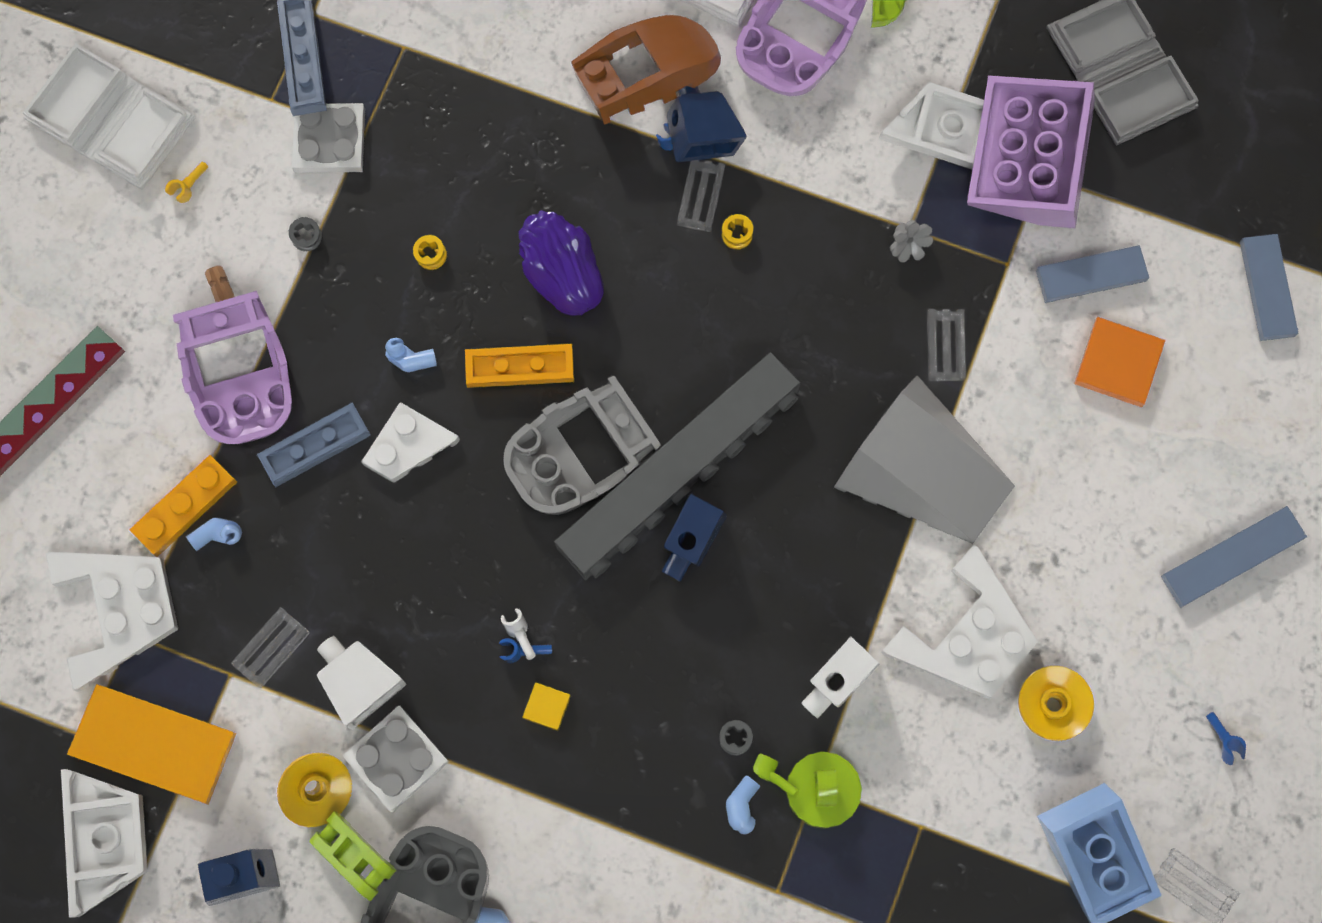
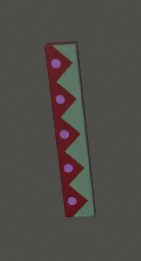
[0,326,125,476]

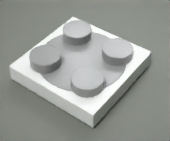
[292,103,365,172]
[342,706,449,813]

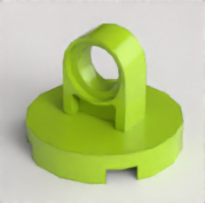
[786,752,862,829]

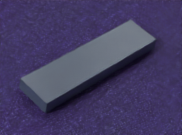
[277,0,327,116]
[1161,506,1307,608]

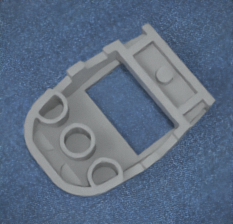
[503,376,661,515]

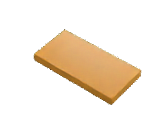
[67,684,237,805]

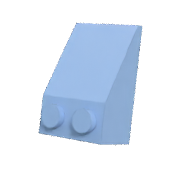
[1037,783,1162,923]

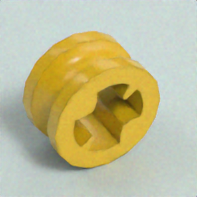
[722,214,754,250]
[413,235,447,270]

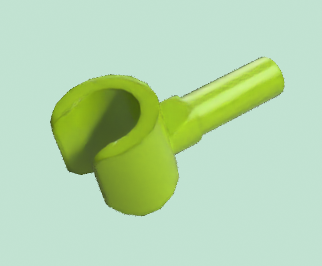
[753,754,799,798]

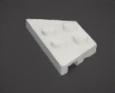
[879,82,984,170]
[61,769,148,918]

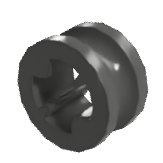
[288,217,322,251]
[719,720,753,756]

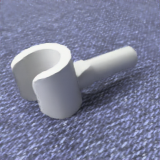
[501,608,536,660]

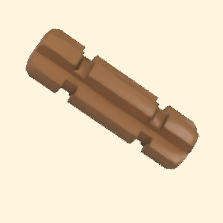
[205,265,235,302]

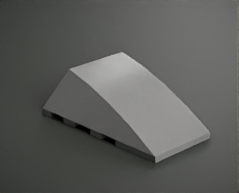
[834,376,1015,544]

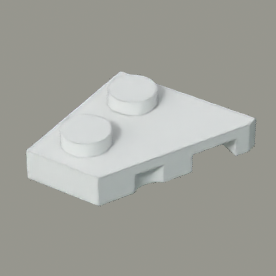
[361,402,460,483]

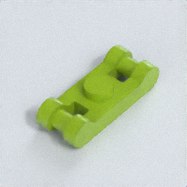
[309,811,397,901]

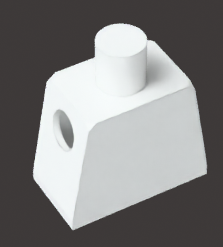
[317,636,407,730]
[801,637,880,719]

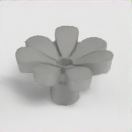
[890,220,933,262]

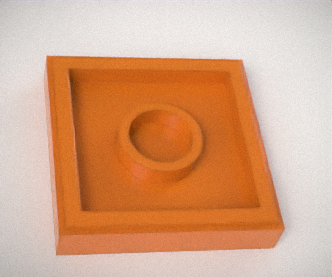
[1074,317,1166,408]

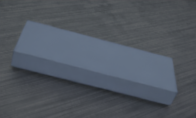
[1240,234,1299,341]
[1036,245,1150,303]
[257,402,371,487]

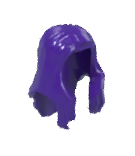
[519,210,604,316]

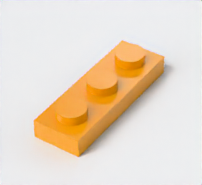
[465,344,574,388]
[129,455,237,557]

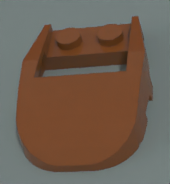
[571,15,721,125]

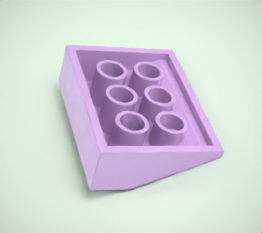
[967,76,1095,228]

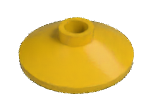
[1018,666,1094,741]
[277,753,352,827]

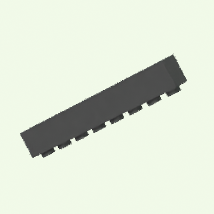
[554,352,800,581]

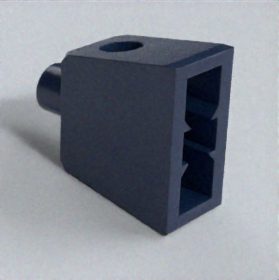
[667,86,747,162]
[662,494,727,582]
[197,849,280,906]

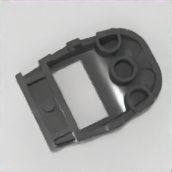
[361,826,489,923]

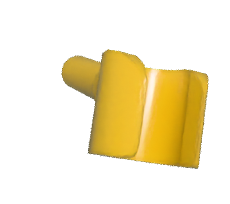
[165,161,208,203]

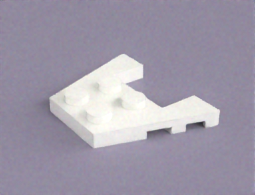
[881,545,1038,699]
[46,552,178,692]

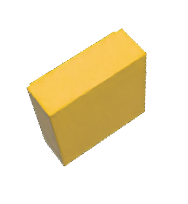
[522,682,571,731]

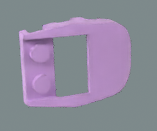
[736,0,867,96]
[173,291,292,444]

